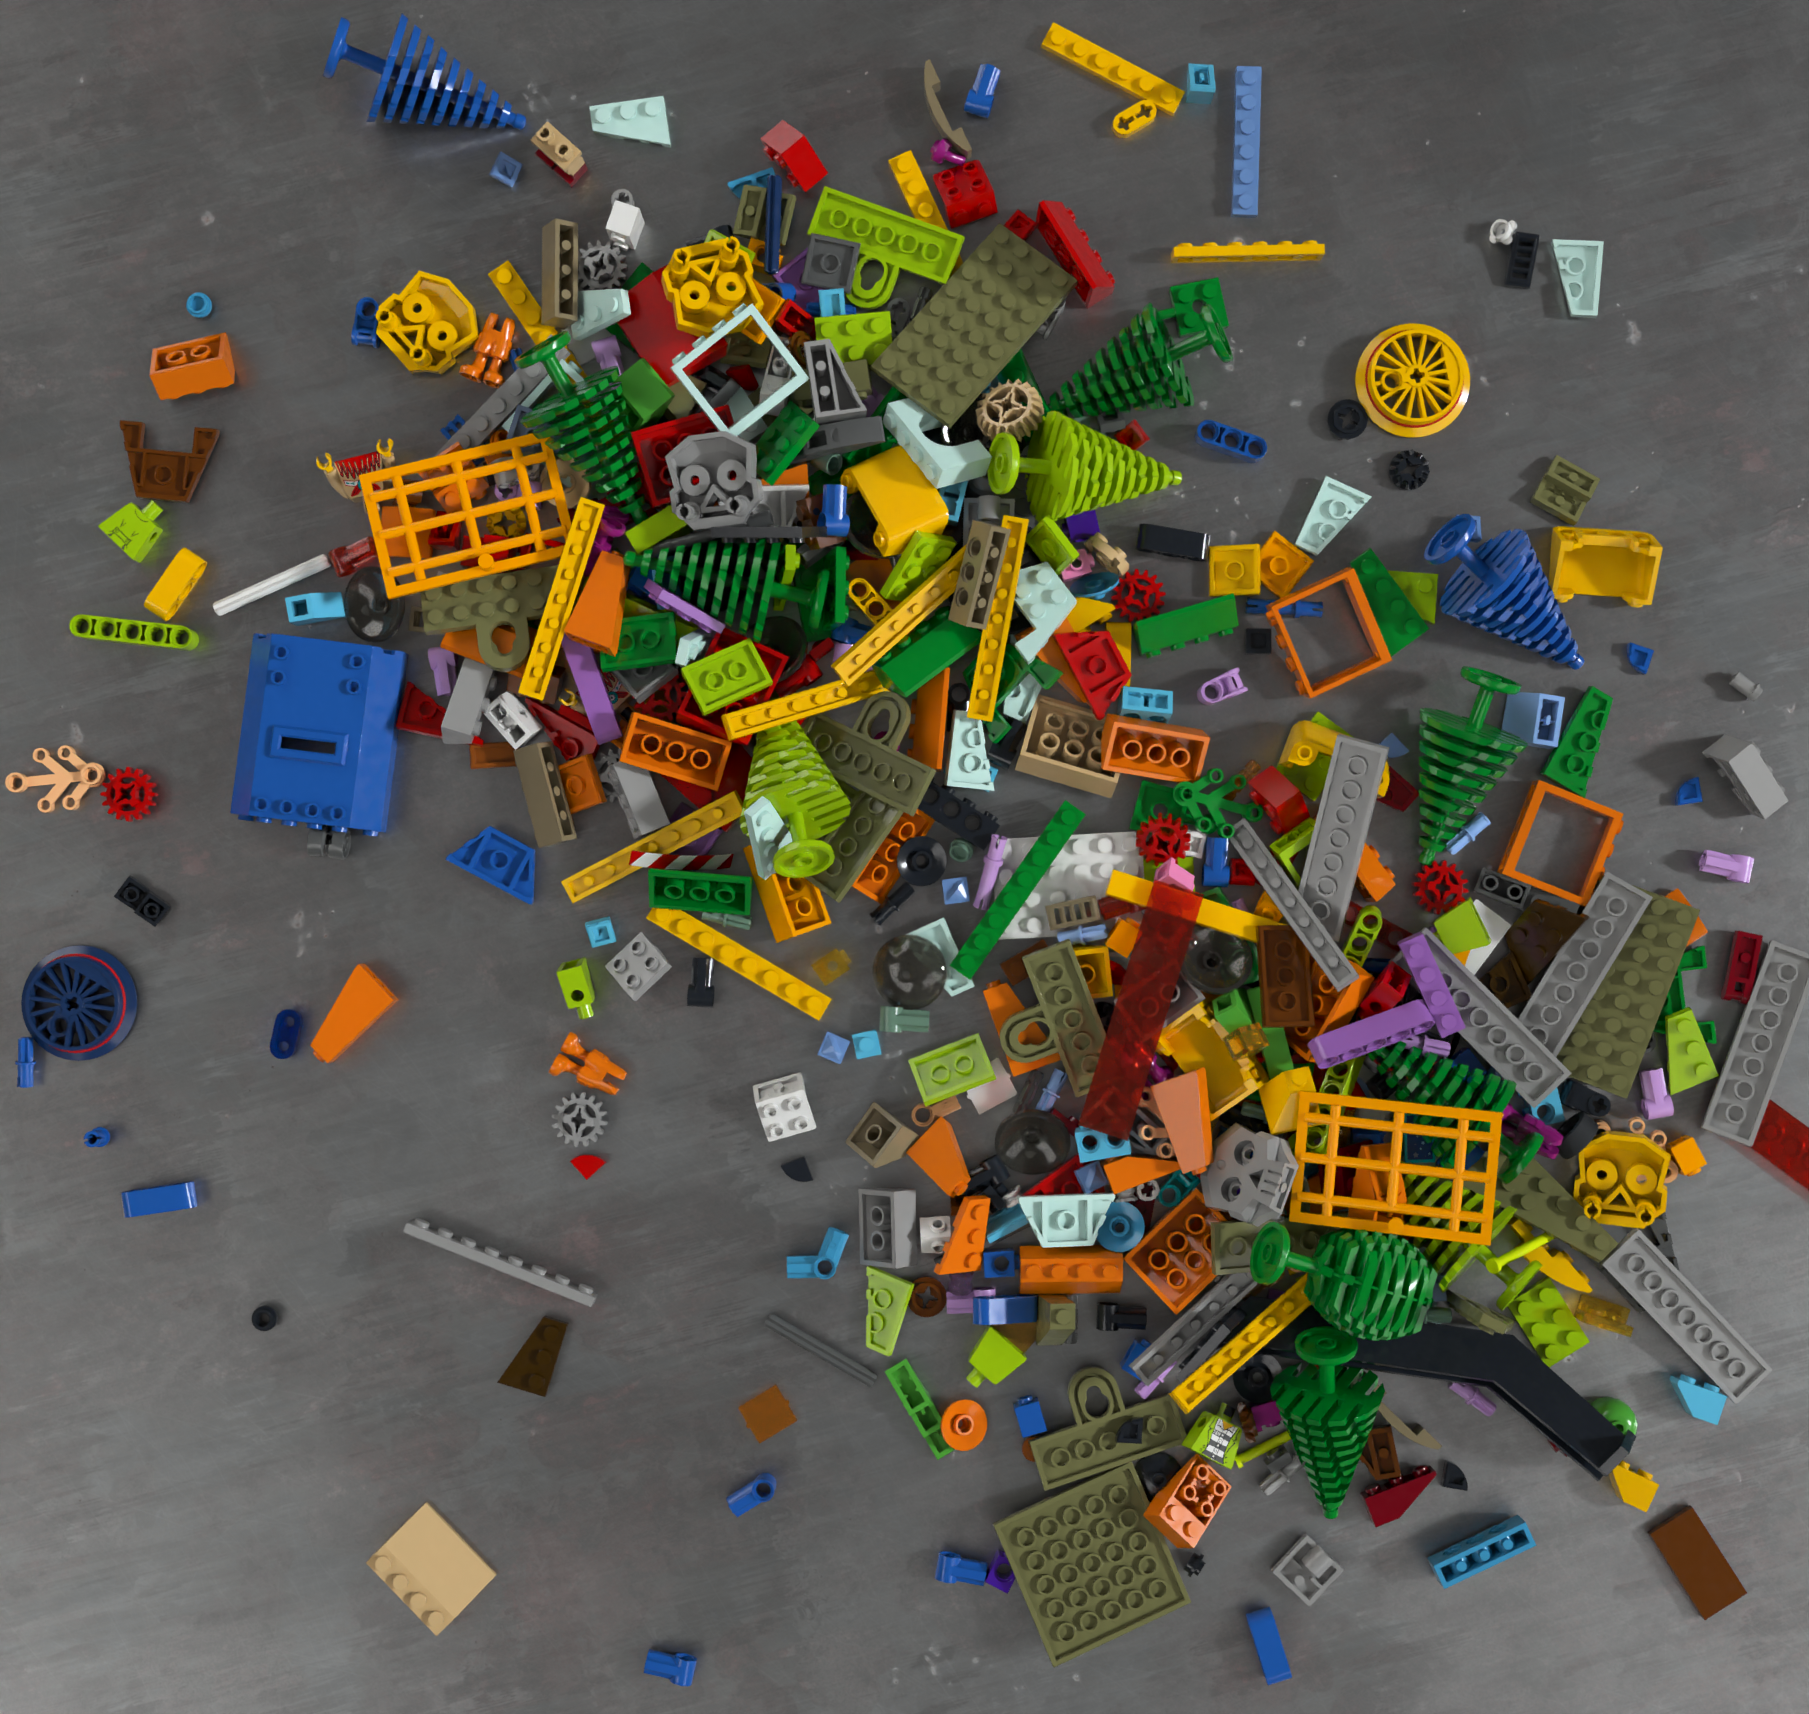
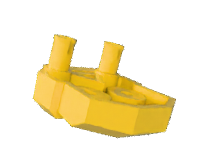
[661,236,764,339]
[376,271,479,375]
[1573,1130,1671,1229]

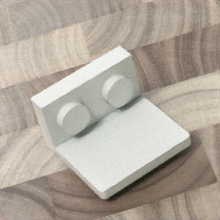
[753,1072,816,1142]

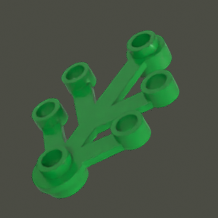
[1173,768,1264,838]

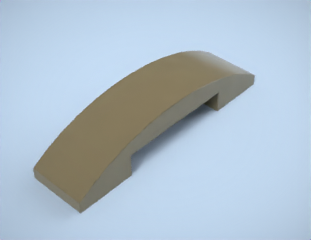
[924,59,972,159]
[1361,1371,1442,1450]

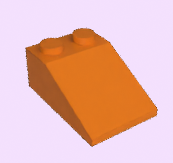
[1100,1153,1181,1195]

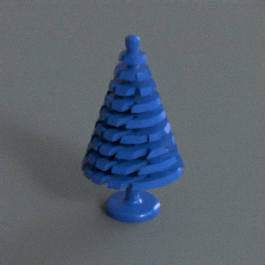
[323,13,526,130]
[1424,514,1585,670]

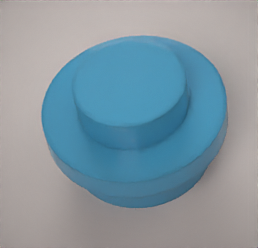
[186,292,212,318]

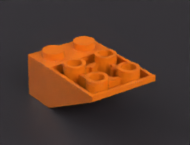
[1348,1142,1407,1222]
[1143,1454,1232,1548]

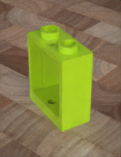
[625,505,693,555]
[1269,817,1316,891]

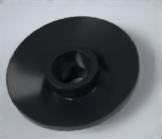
[897,836,947,886]
[1233,1353,1283,1403]
[1135,1452,1181,1502]

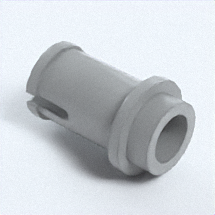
[1728,671,1763,702]

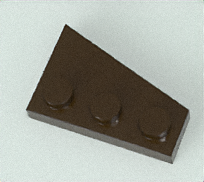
[1479,951,1532,1008]
[497,1316,569,1397]

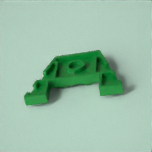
[962,642,1063,743]
[1653,946,1717,1044]

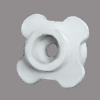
[1490,219,1517,245]

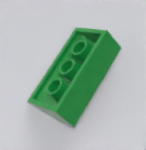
[1132,593,1239,659]
[872,606,982,697]
[648,868,753,916]

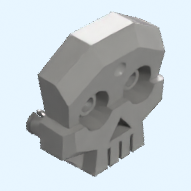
[665,431,763,530]
[1200,1123,1299,1227]

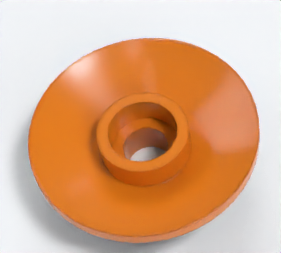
[941,1399,987,1451]

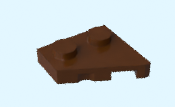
[1360,1424,1401,1480]

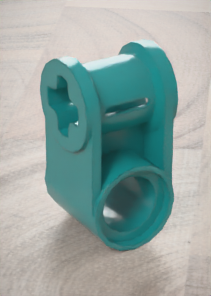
[1156,1169,1201,1207]

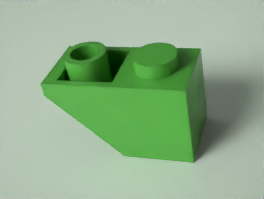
[1212,988,1253,1036]

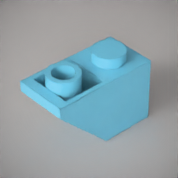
[285,592,346,626]
[1669,1374,1727,1425]

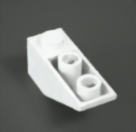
[759,336,792,416]

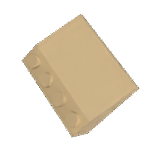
[1015,694,1120,798]
[366,1502,497,1636]

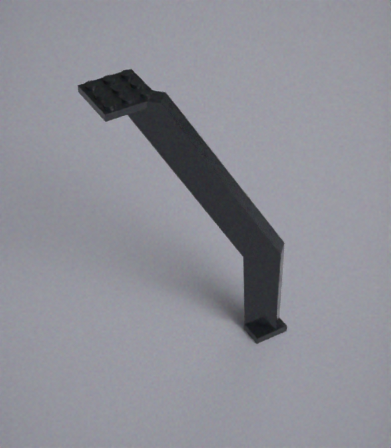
[1176,1296,1636,1481]

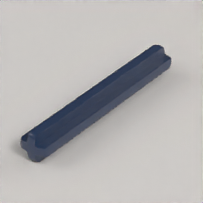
[764,175,782,275]

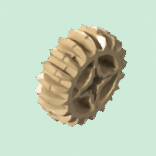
[975,379,1044,442]

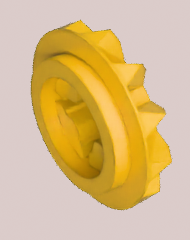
[486,507,527,538]

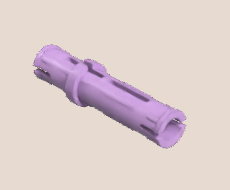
[973,834,1008,910]

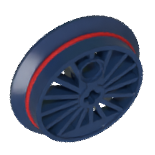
[21,945,137,1061]

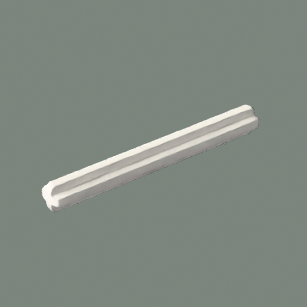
[213,554,331,616]

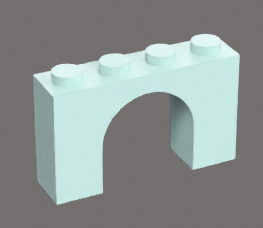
[883,398,992,489]

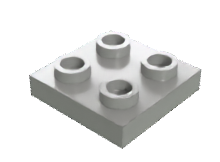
[963,495,1015,547]
[605,932,672,1002]
[1271,1533,1344,1607]

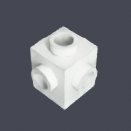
[920,1216,954,1254]

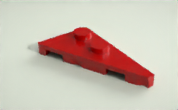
[396,681,484,747]
[524,697,600,761]

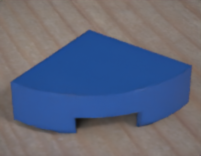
[1627,642,1654,675]
[1675,777,1703,806]

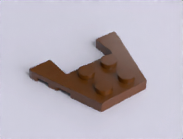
[119,420,220,503]

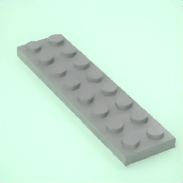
[1298,734,1390,942]
[1518,872,1653,1057]
[1388,927,1572,1108]
[1701,940,1809,1147]
[1599,1228,1773,1405]

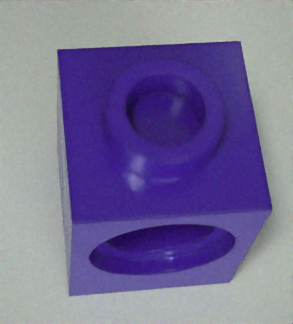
[1061,510,1100,544]
[985,1549,1015,1594]

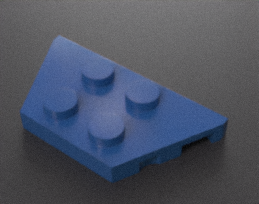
[445,826,535,905]

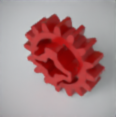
[1110,569,1166,623]
[632,675,687,721]
[100,767,158,822]
[1136,813,1191,867]
[1412,860,1469,915]

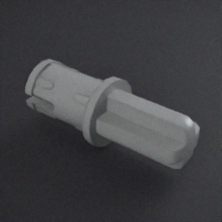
[1259,1452,1305,1496]

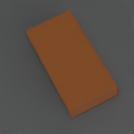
[469,742,521,769]

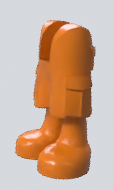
[459,313,515,389]
[548,1032,627,1095]

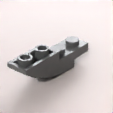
[789,416,885,465]
[1474,867,1580,913]

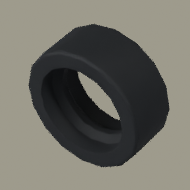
[1556,1111,1599,1159]

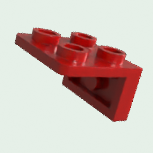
[933,160,998,229]

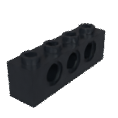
[918,777,1000,851]

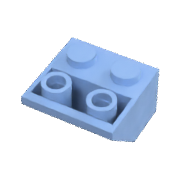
[1502,692,1565,749]

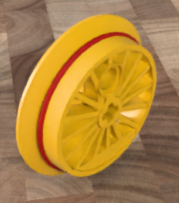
[1355,323,1470,438]

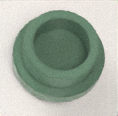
[949,838,974,862]

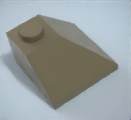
[845,1102,920,1168]

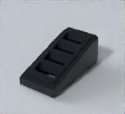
[1504,232,1540,289]

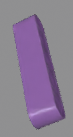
[561,633,623,745]
[1308,999,1435,1069]

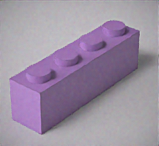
[1397,932,1466,1038]

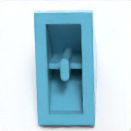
[1186,63,1216,104]

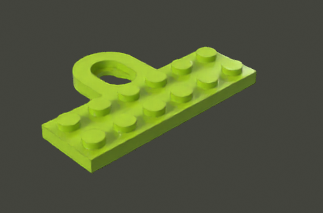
[807,186,965,310]

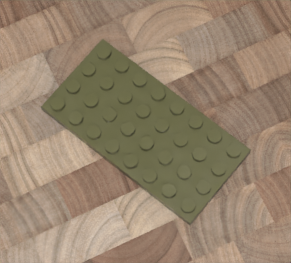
[871,223,1078,429]
[1556,875,1700,1099]

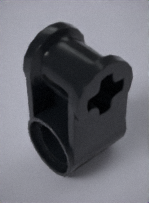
[1559,1079,1611,1117]

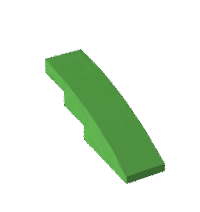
[1246,987,1294,1081]
[884,1358,955,1460]

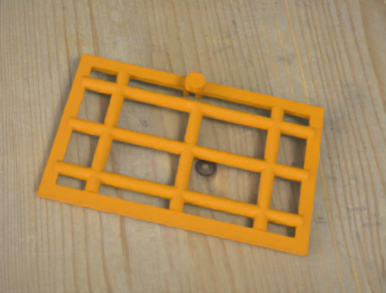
[358,434,572,599]
[1289,1090,1504,1246]

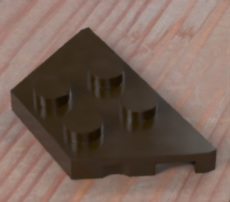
[1504,898,1590,985]

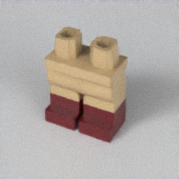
[531,121,588,188]

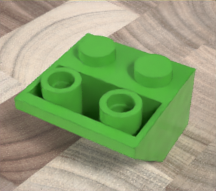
[612,358,675,432]

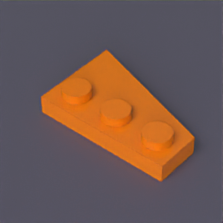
[934,1195,991,1275]

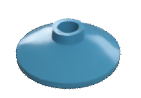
[1070,572,1120,600]
[1097,1202,1145,1252]

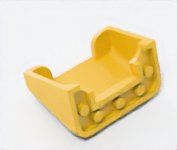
[840,445,949,557]
[1549,526,1663,608]
[1278,720,1390,799]
[1151,997,1269,1121]

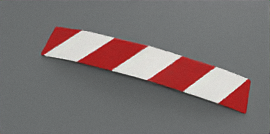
[629,850,734,870]

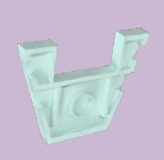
[1014,562,1077,665]

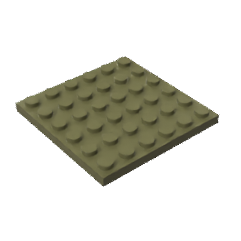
[992,1461,1191,1667]

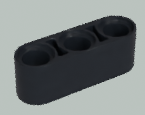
[1135,524,1211,562]

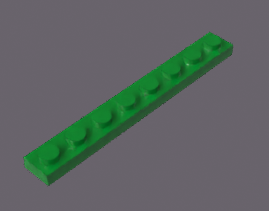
[949,800,1086,980]

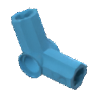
[787,1226,849,1279]

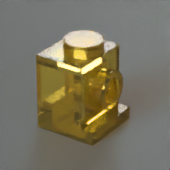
[811,948,852,986]

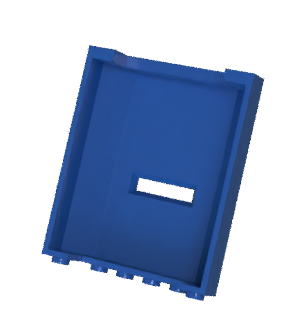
[230,633,409,837]

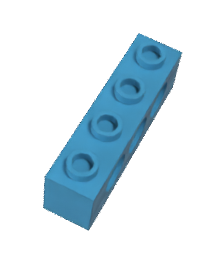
[1427,1515,1537,1589]

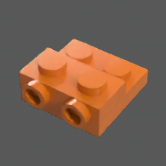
[419,442,490,514]

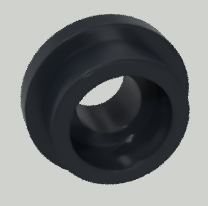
[252,1305,278,1331]
[1184,1552,1206,1577]

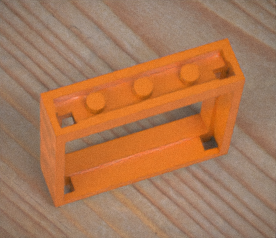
[1265,567,1392,699]
[1497,780,1624,908]

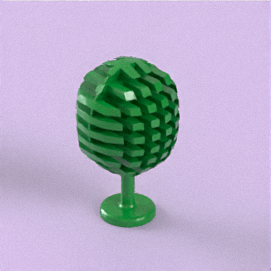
[1250,1222,1438,1341]

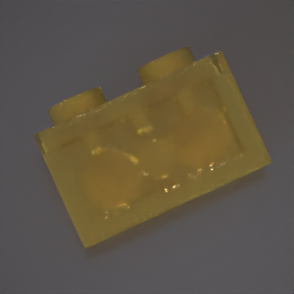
[1574,1294,1634,1337]

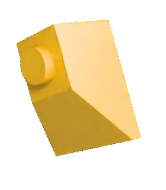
[1072,944,1113,999]
[1258,1066,1322,1135]

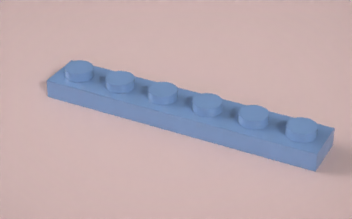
[1231,66,1262,218]

